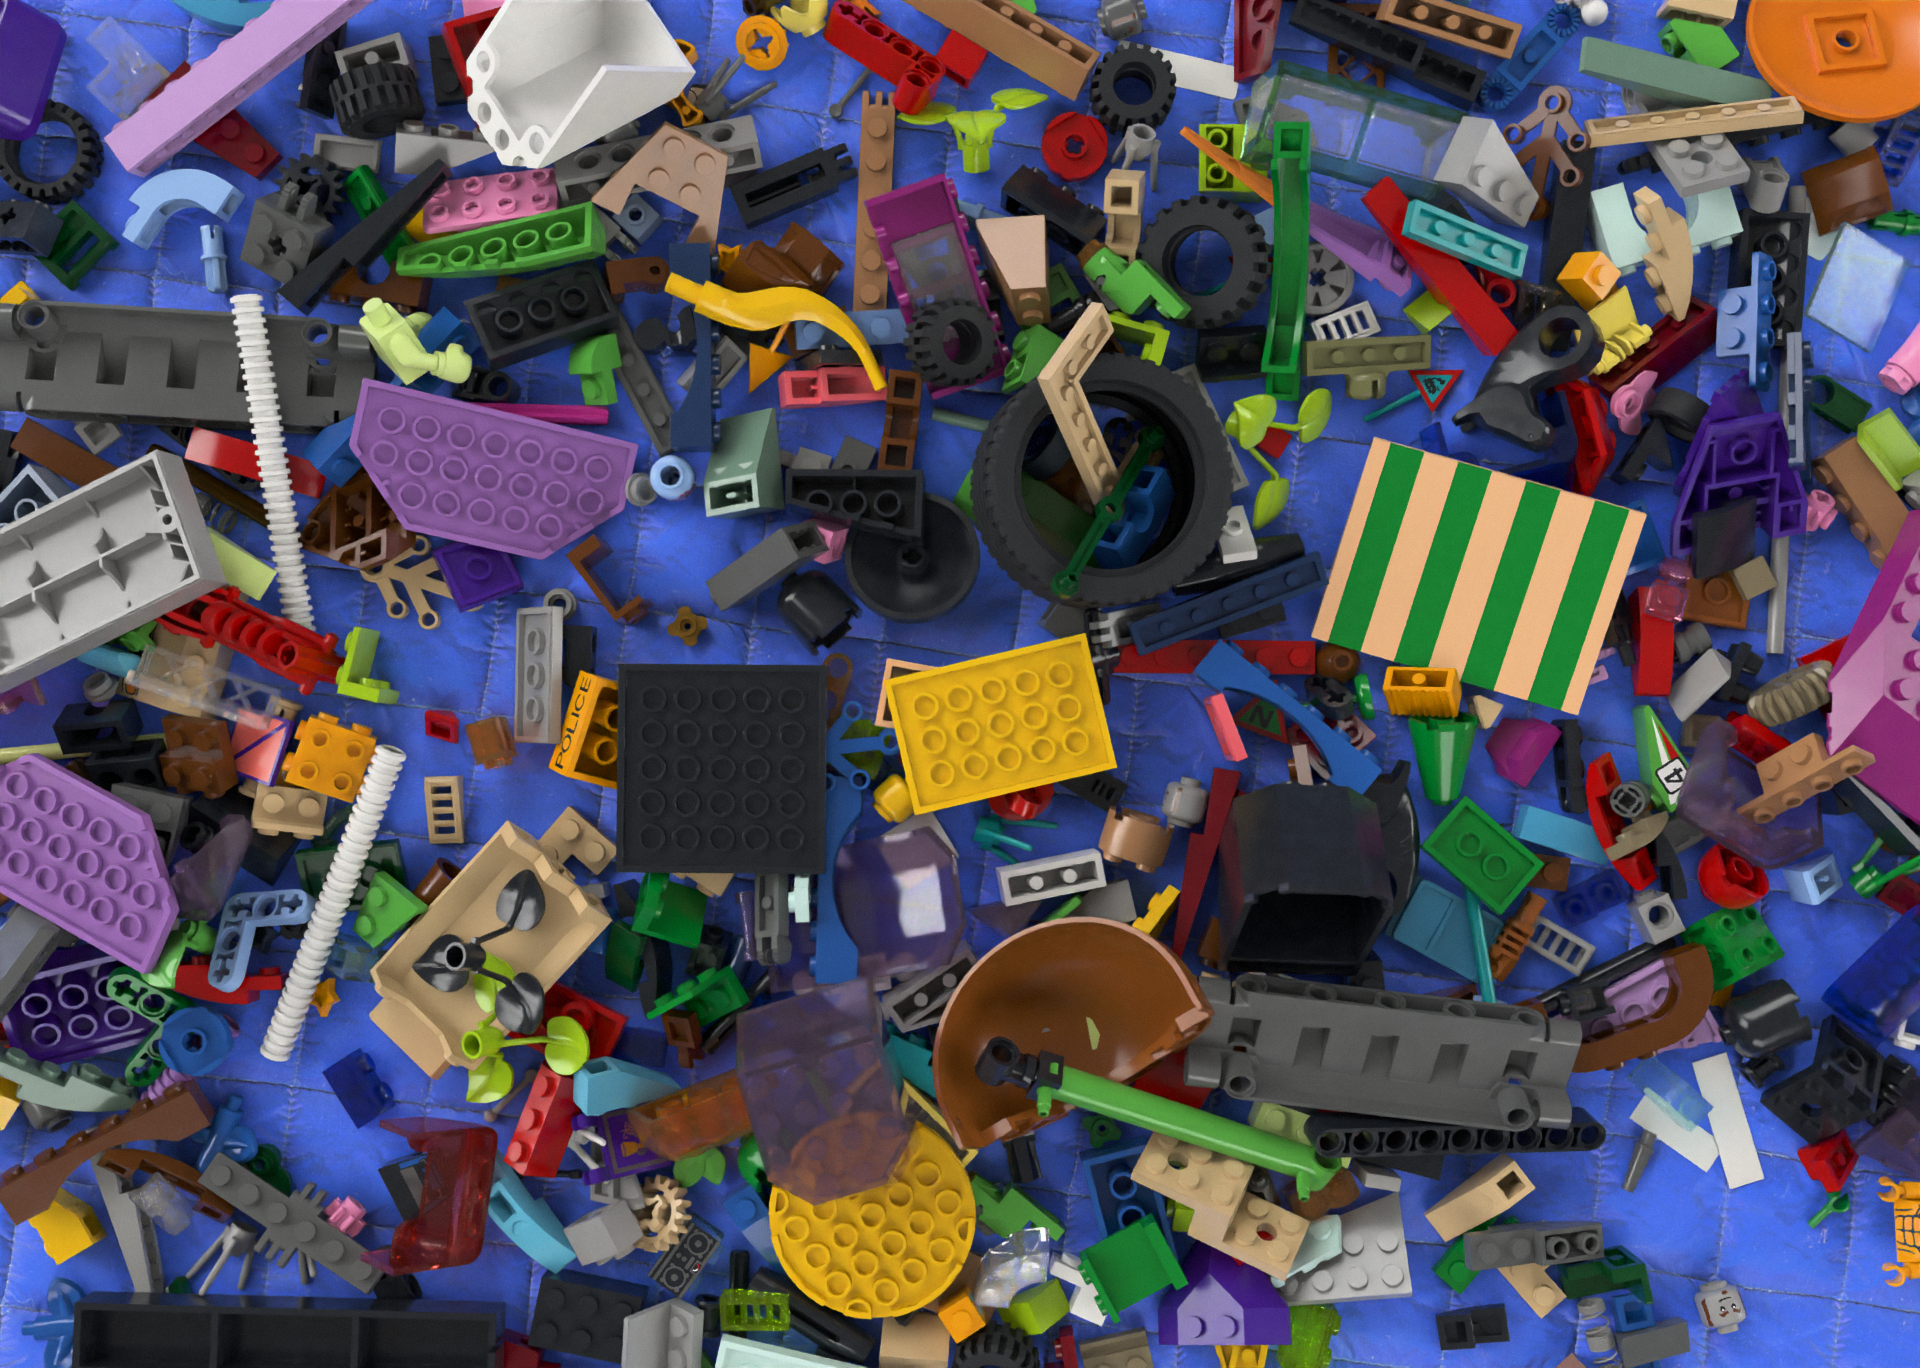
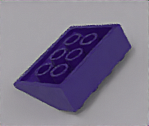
[2,944,162,1065]

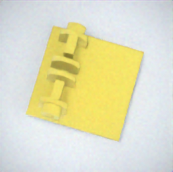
[1572,285,1653,376]

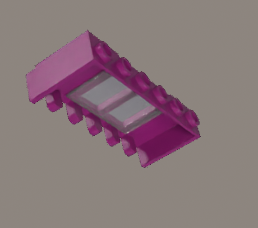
[863,173,1011,400]

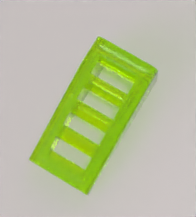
[720,1289,790,1331]

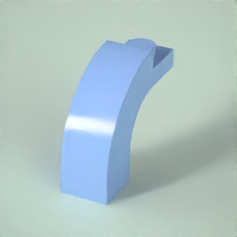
[122,169,246,251]

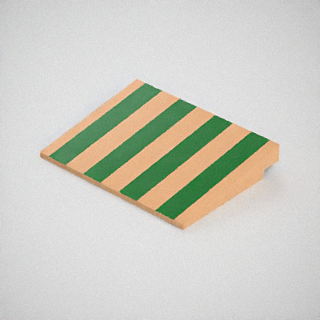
[1311,437,1647,715]

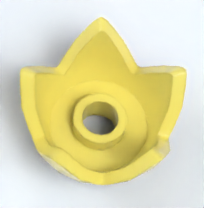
[770,0,828,37]

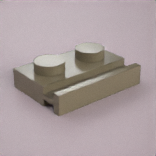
[1078,1326,1154,1368]

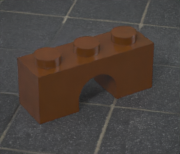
[324,250,433,316]
[877,369,924,470]

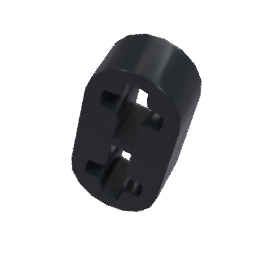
[1304,674,1354,720]

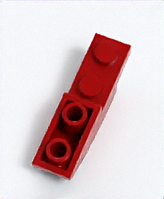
[172,955,290,1004]

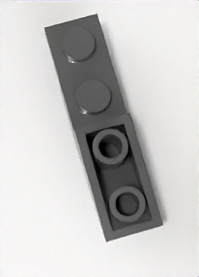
[1463,1221,1604,1271]

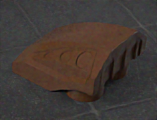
[1800,145,1893,237]
[774,221,845,297]
[721,239,814,333]

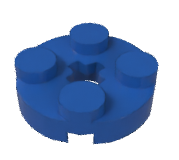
[158,1005,234,1076]

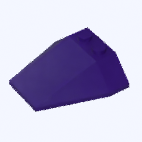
[1670,411,1808,557]

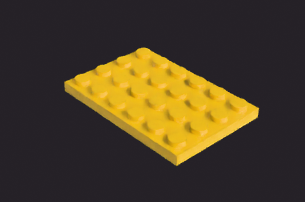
[883,633,1117,815]

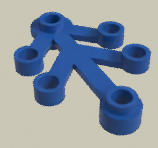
[827,701,900,793]

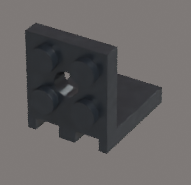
[1760,1014,1885,1145]

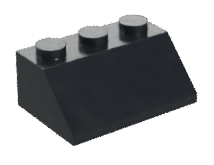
[1000,165,1108,262]

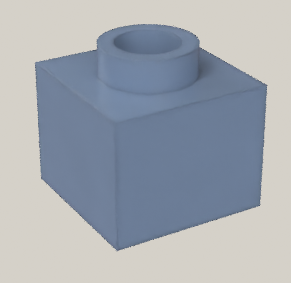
[613,193,664,246]

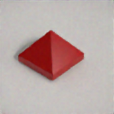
[425,710,459,744]

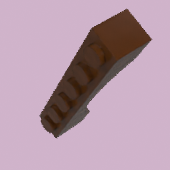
[0,1078,215,1226]

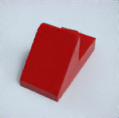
[1797,1129,1860,1193]

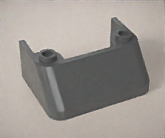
[0,902,74,1046]

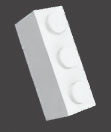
[995,848,1107,906]

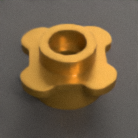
[668,606,708,646]

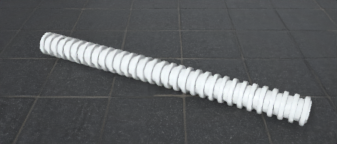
[230,294,316,631]
[260,744,407,1062]

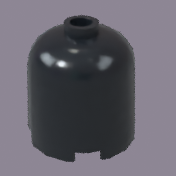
[776,569,863,656]
[1718,978,1812,1059]

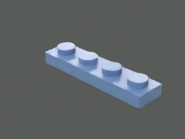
[794,307,921,350]

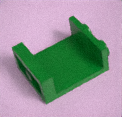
[1077,1213,1189,1324]

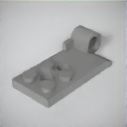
[1621,87,1751,198]

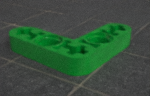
[106,966,198,1087]

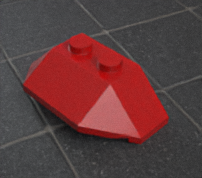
[1545,378,1616,497]

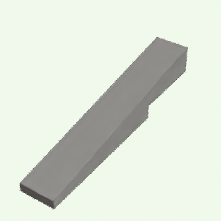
[80,1124,166,1293]

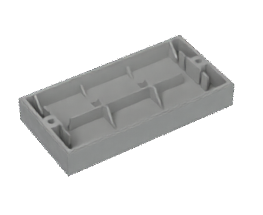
[0,449,227,694]

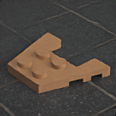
[591,121,728,252]

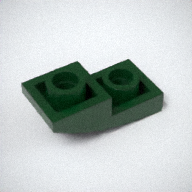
[605,920,648,993]

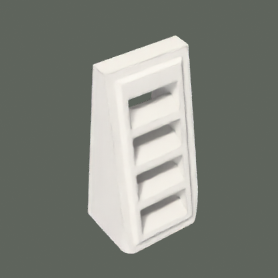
[1306,300,1381,340]

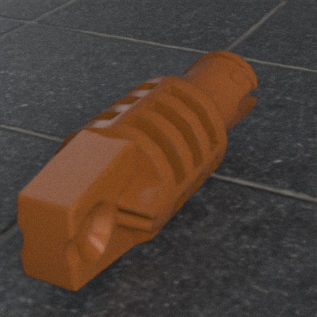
[1488,891,1548,983]

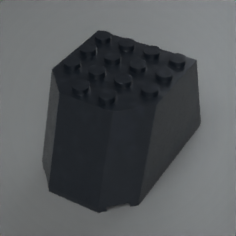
[1218,781,1394,976]

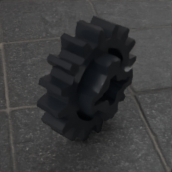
[273,153,349,224]

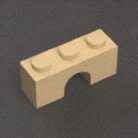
[1102,169,1146,267]

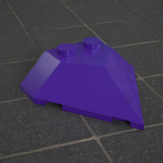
[1673,369,1764,497]
[1158,1239,1292,1345]

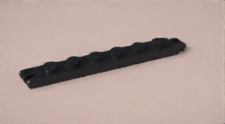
[1617,111,1834,175]

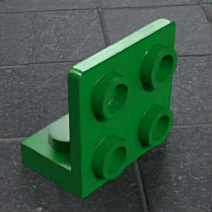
[631,873,708,949]
[1679,904,1785,992]
[646,965,750,1027]

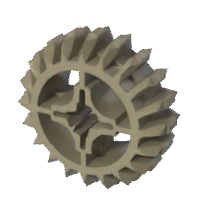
[1745,660,1833,728]

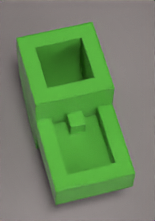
[568,333,622,406]

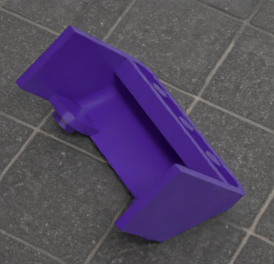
[0,0,67,141]

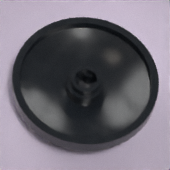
[844,492,980,624]

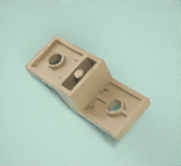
[1131,1132,1310,1282]

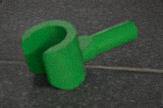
[1807,1191,1850,1229]

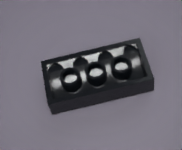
[1727,208,1811,349]
[464,259,620,372]

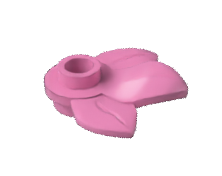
[1610,370,1658,435]

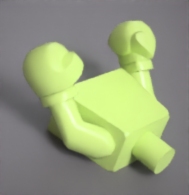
[359,298,472,386]

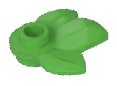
[667,1124,726,1188]

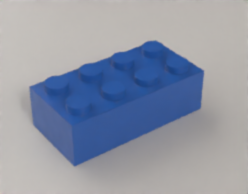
[1079,1135,1179,1263]

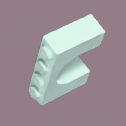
[1586,162,1743,278]

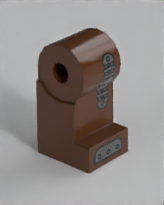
[604,256,669,304]

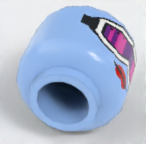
[650,455,696,501]

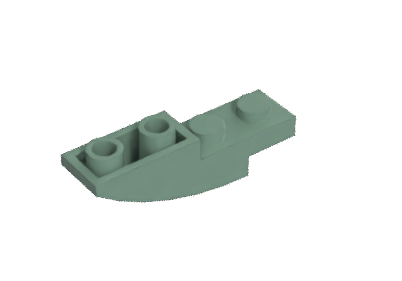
[0,1045,138,1112]

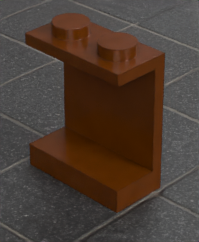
[566,534,653,625]

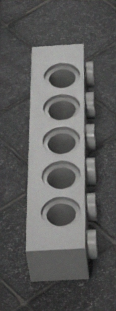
[553,115,763,207]

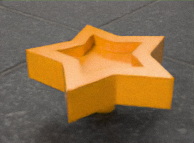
[718,243,743,274]
[309,978,341,1017]

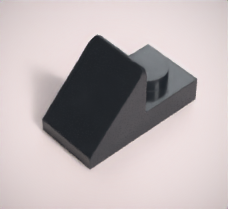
[1609,418,1673,486]

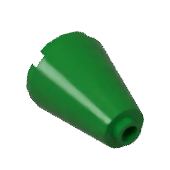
[1408,711,1478,806]

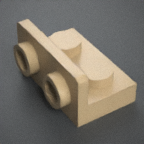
[251,782,328,840]

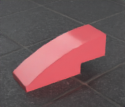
[778,366,887,410]

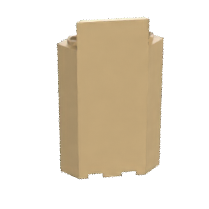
[369,820,612,1080]

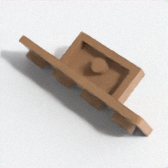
[1736,732,1876,824]

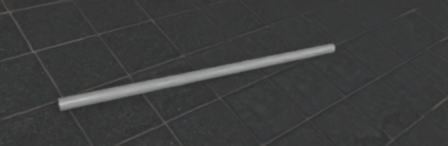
[1766,186,1807,654]

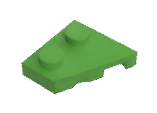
[352,871,428,948]

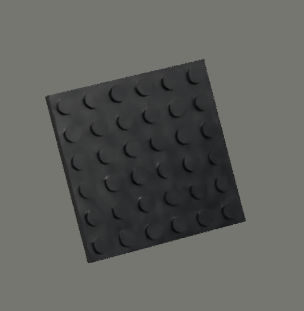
[616,664,828,874]

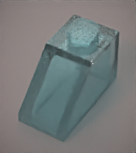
[1626,1057,1714,1132]

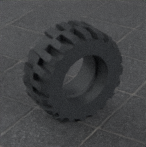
[1136,195,1272,329]

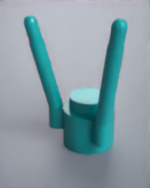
[973,813,1058,864]

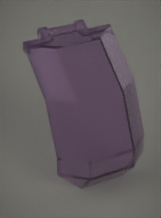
[735,826,968,993]

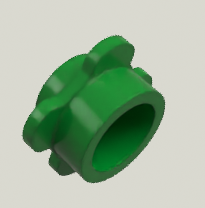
[1082,1113,1121,1148]

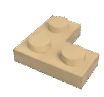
[538,806,616,876]
[1497,1220,1567,1319]

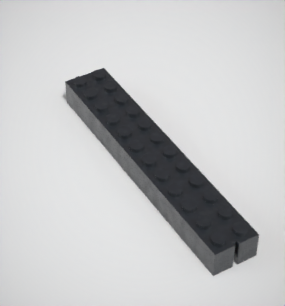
[72,1291,506,1368]

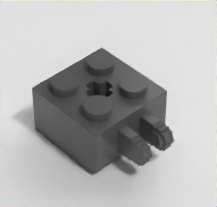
[240,181,336,284]

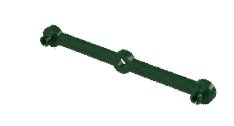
[1050,425,1165,599]

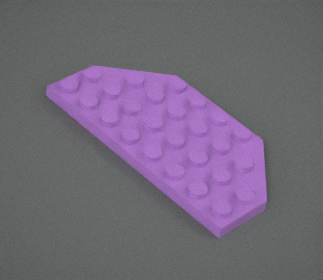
[349,378,639,560]
[0,753,180,974]

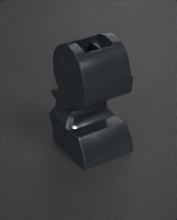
[634,305,697,355]

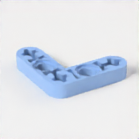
[208,889,317,993]

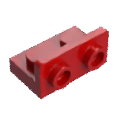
[1717,711,1791,764]

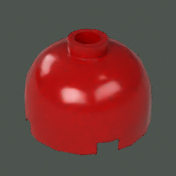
[1697,839,1769,910]

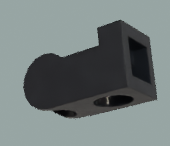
[562,625,597,688]

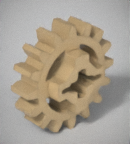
[630,1175,692,1253]

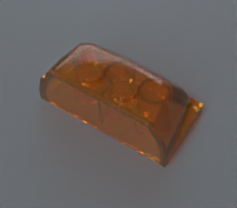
[626,1062,780,1162]

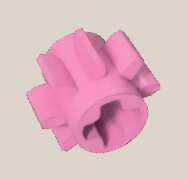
[1805,489,1838,532]
[324,1195,367,1238]

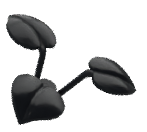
[412,869,546,1035]

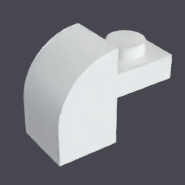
[1048,1252,1107,1326]

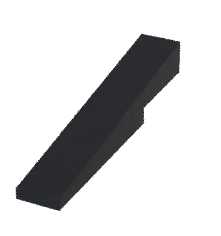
[1288,0,1487,112]
[1536,139,1597,352]
[277,159,452,317]

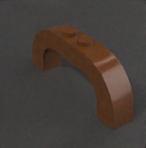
[1511,942,1713,1073]

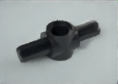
[1083,608,1120,706]

